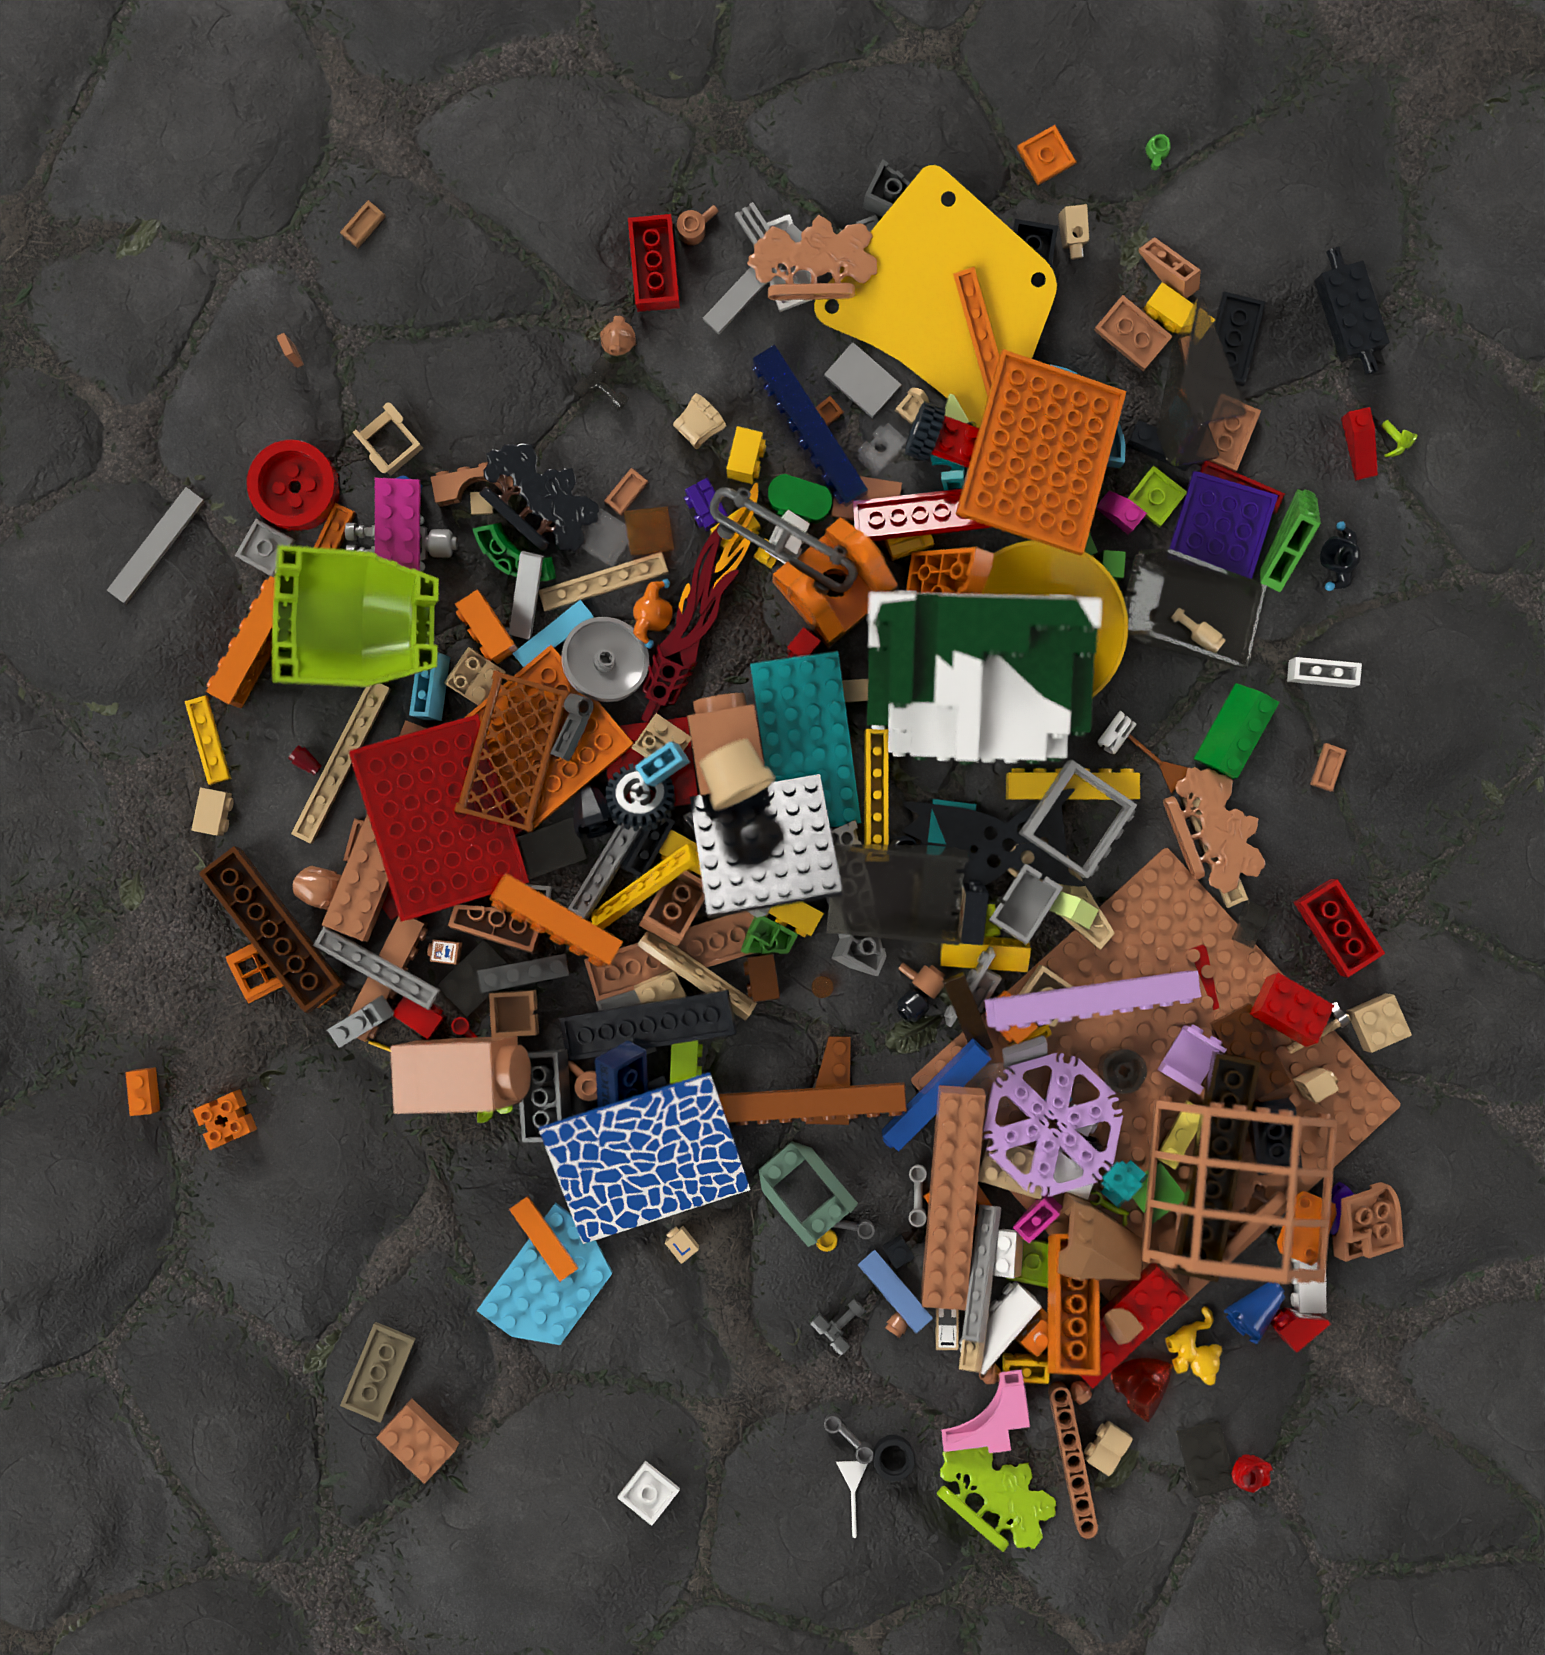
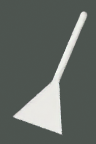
[836,1461,867,1538]

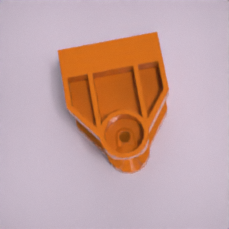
[773,517,898,648]

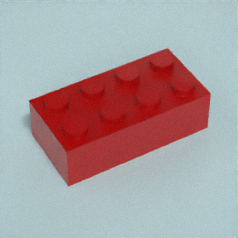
[628,214,680,312]
[1293,879,1385,977]

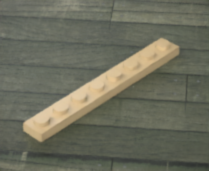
[291,683,391,844]

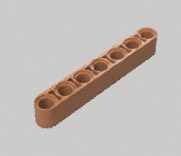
[1048,1381,1098,1539]

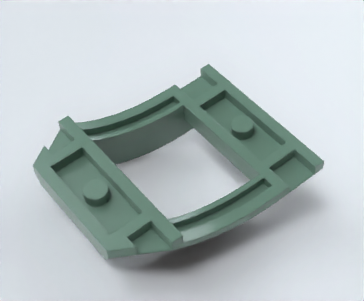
[759,1141,858,1247]

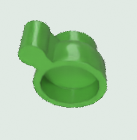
[1146,134,1171,170]

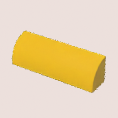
[940,933,1031,972]

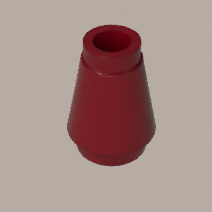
[288,745,322,775]

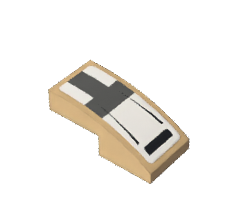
[935,1308,959,1350]

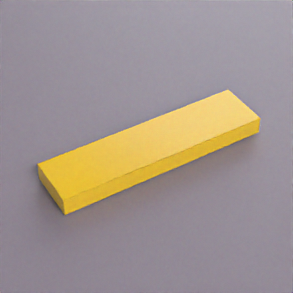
[185,695,231,785]

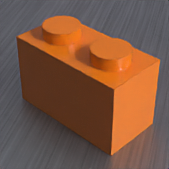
[125,1067,160,1116]

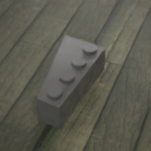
[862,159,910,217]

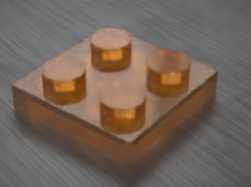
[624,506,674,555]

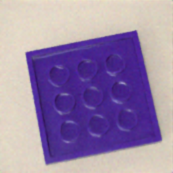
[1167,471,1278,580]

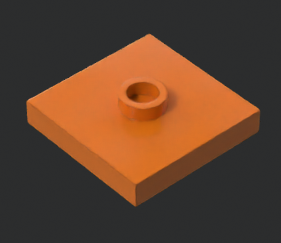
[1016,125,1076,185]

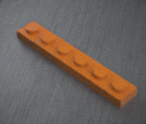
[953,267,1000,396]

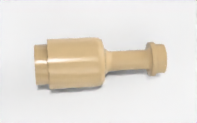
[1171,608,1226,654]

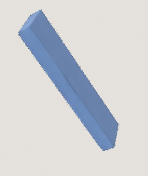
[858,1250,933,1333]

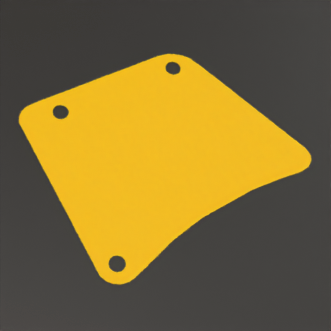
[814,165,1057,428]

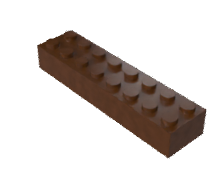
[199,846,346,1013]

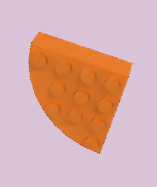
[906,547,994,594]

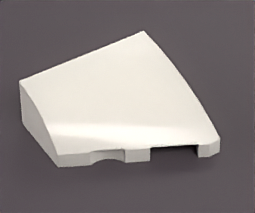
[1054,1148,1095,1200]

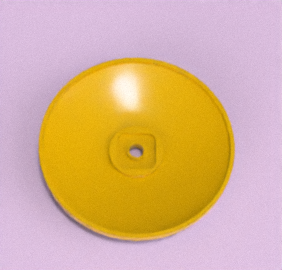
[981,540,1128,698]

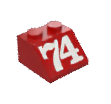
[1270,1308,1331,1352]

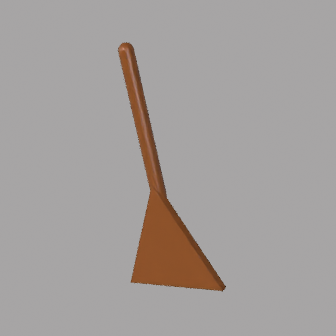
[1127,734,1188,793]

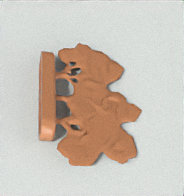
[747,215,877,300]
[1163,767,1265,894]

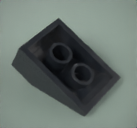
[1248,1098,1302,1176]

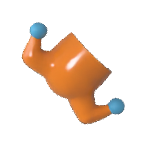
[633,579,673,649]

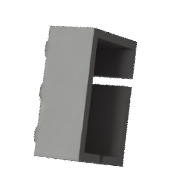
[988,864,1063,944]

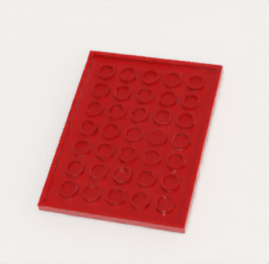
[348,714,529,922]

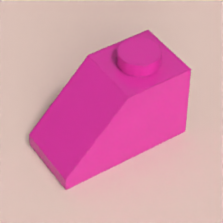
[1096,490,1147,535]
[1013,1192,1062,1243]

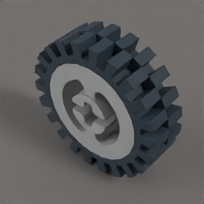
[606,762,675,832]

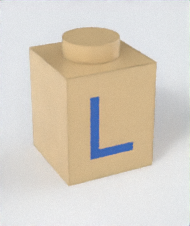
[665,1226,699,1264]

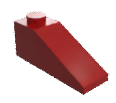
[1341,407,1378,481]

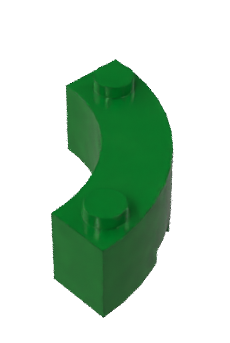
[473,523,556,582]

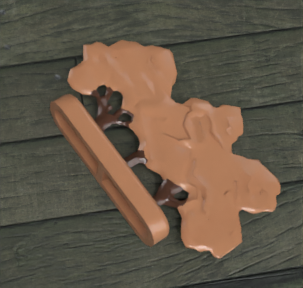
[1175,1140,1287,1260]

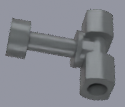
[810,1298,866,1356]

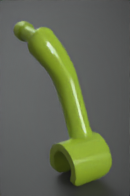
[1090,1190,1129,1226]

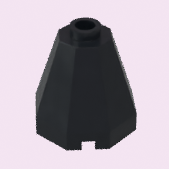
[573,783,618,838]

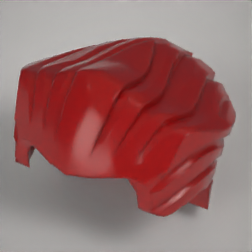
[1232,1454,1273,1493]

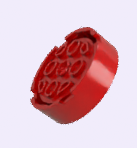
[247,440,340,531]

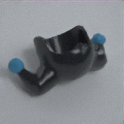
[1320,521,1361,591]

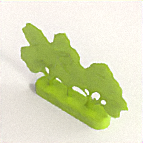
[936,1446,1056,1552]

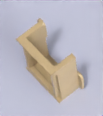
[353,403,423,476]

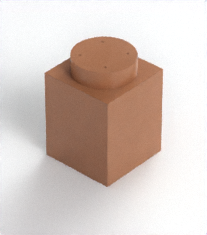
[688,693,764,796]

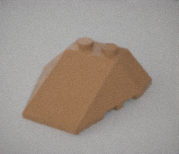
[1058,1192,1142,1280]

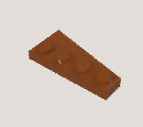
[805,1036,851,1125]

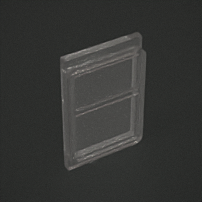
[575,494,635,567]

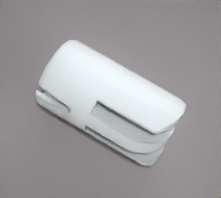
[1098,711,1136,754]

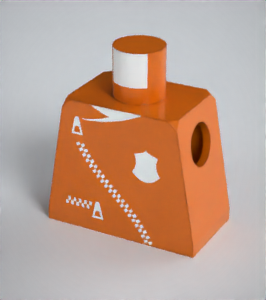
[1014,1308,1048,1357]

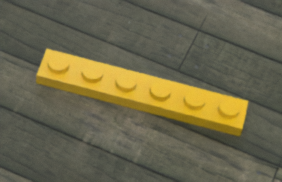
[591,843,696,930]

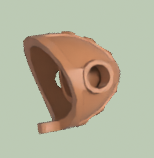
[600,316,636,356]

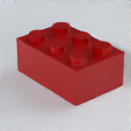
[1250,972,1335,1047]

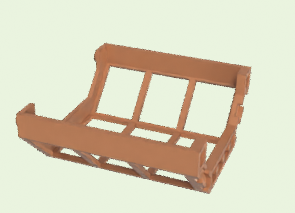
[1141,1096,1337,1283]

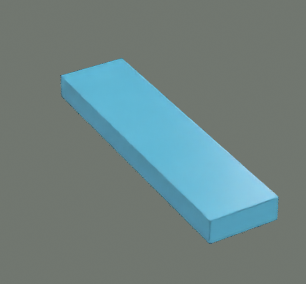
[513,600,595,668]

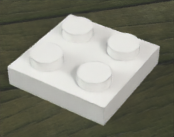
[618,1461,680,1525]

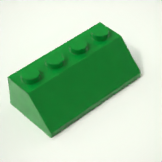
[1193,683,1280,780]

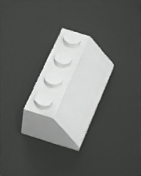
[958,1281,1041,1374]

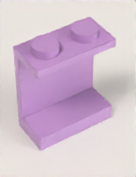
[1157,1024,1227,1095]

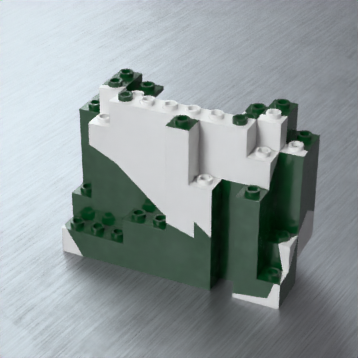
[867,590,1101,765]

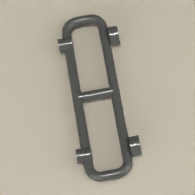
[709,487,858,596]

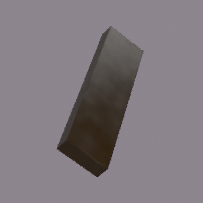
[942,972,993,1050]

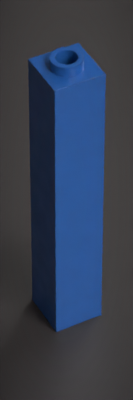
[882,1038,991,1151]

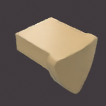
[895,388,930,424]

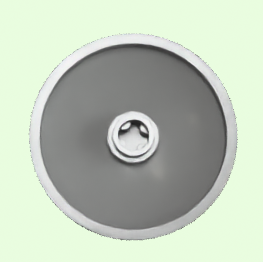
[561,617,649,702]

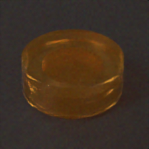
[811,976,833,998]

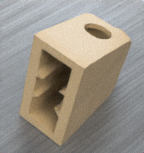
[1058,204,1089,259]

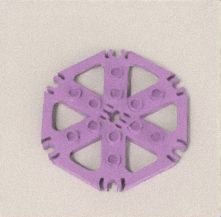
[982,1052,1123,1197]

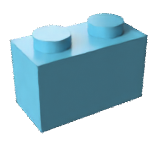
[635,741,690,787]

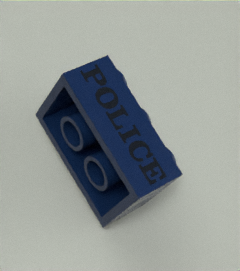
[595,1040,648,1108]

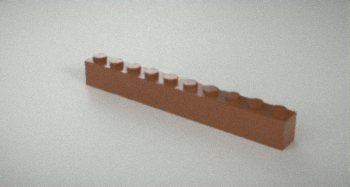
[718,1082,907,1126]

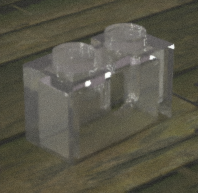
[858,423,907,477]

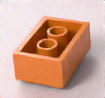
[455,590,518,664]

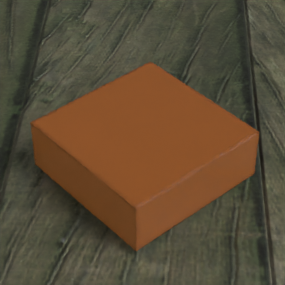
[813,396,844,427]

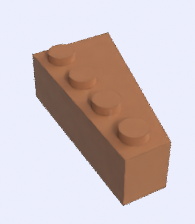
[448,905,541,954]

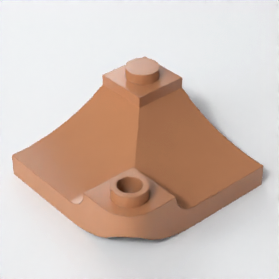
[1332,1182,1404,1261]

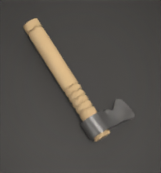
[1286,1002,1351,1054]

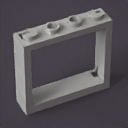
[1019,760,1137,878]

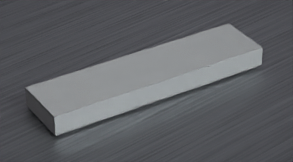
[509,551,544,640]

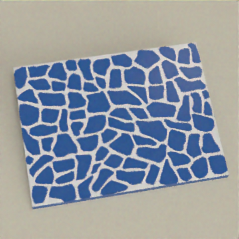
[539,1072,750,1244]

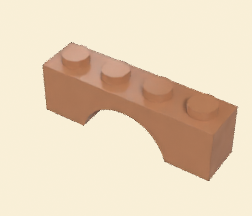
[431,462,520,507]

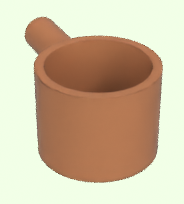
[677,205,719,245]
[898,963,946,999]
[568,1060,597,1101]

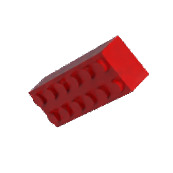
[1080,1262,1189,1388]

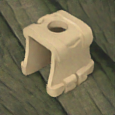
[673,393,726,449]

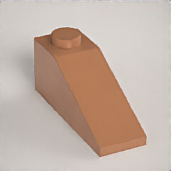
[1139,237,1201,299]

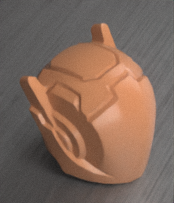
[293,866,342,911]

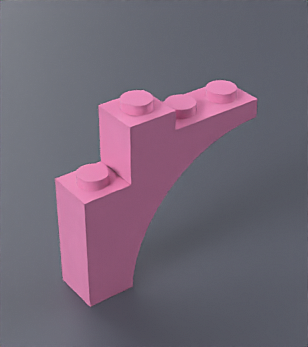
[941,1370,1030,1453]

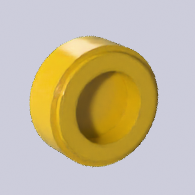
[816,1229,838,1252]

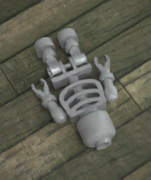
[345,515,458,572]

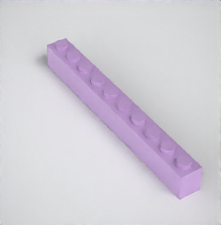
[985,970,1201,1031]

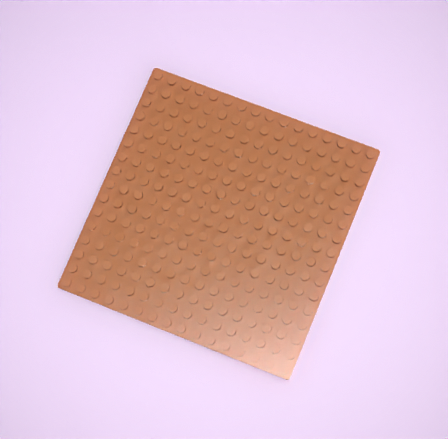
[911,848,1400,1338]

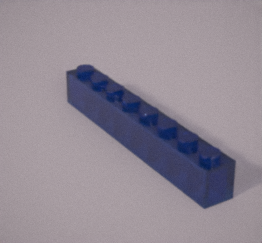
[752,345,868,508]

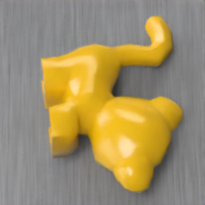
[1165,1306,1222,1385]

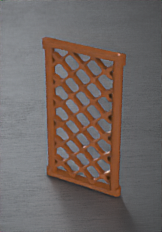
[454,670,571,833]

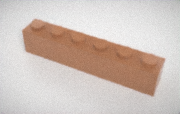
[349,916,428,1042]

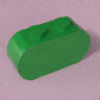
[768,474,832,525]

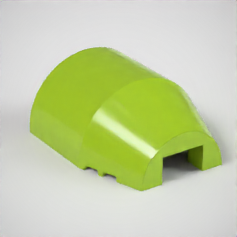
[272,545,439,687]

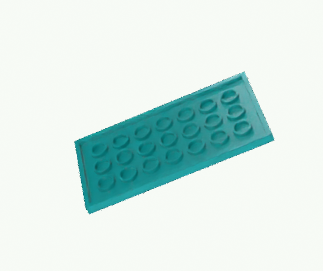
[750,650,861,828]

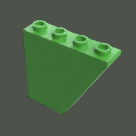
[1260,489,1321,592]

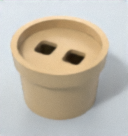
[699,739,776,810]

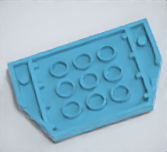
[477,1202,613,1345]

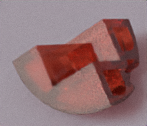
[1111,1358,1172,1422]

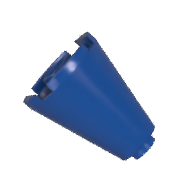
[1224,1282,1285,1344]

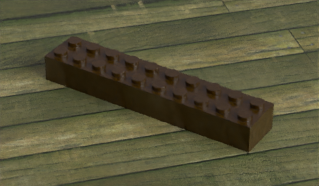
[1171,1051,1261,1282]

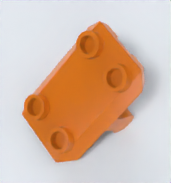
[1277,1191,1337,1266]

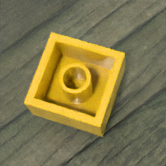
[727,426,766,484]

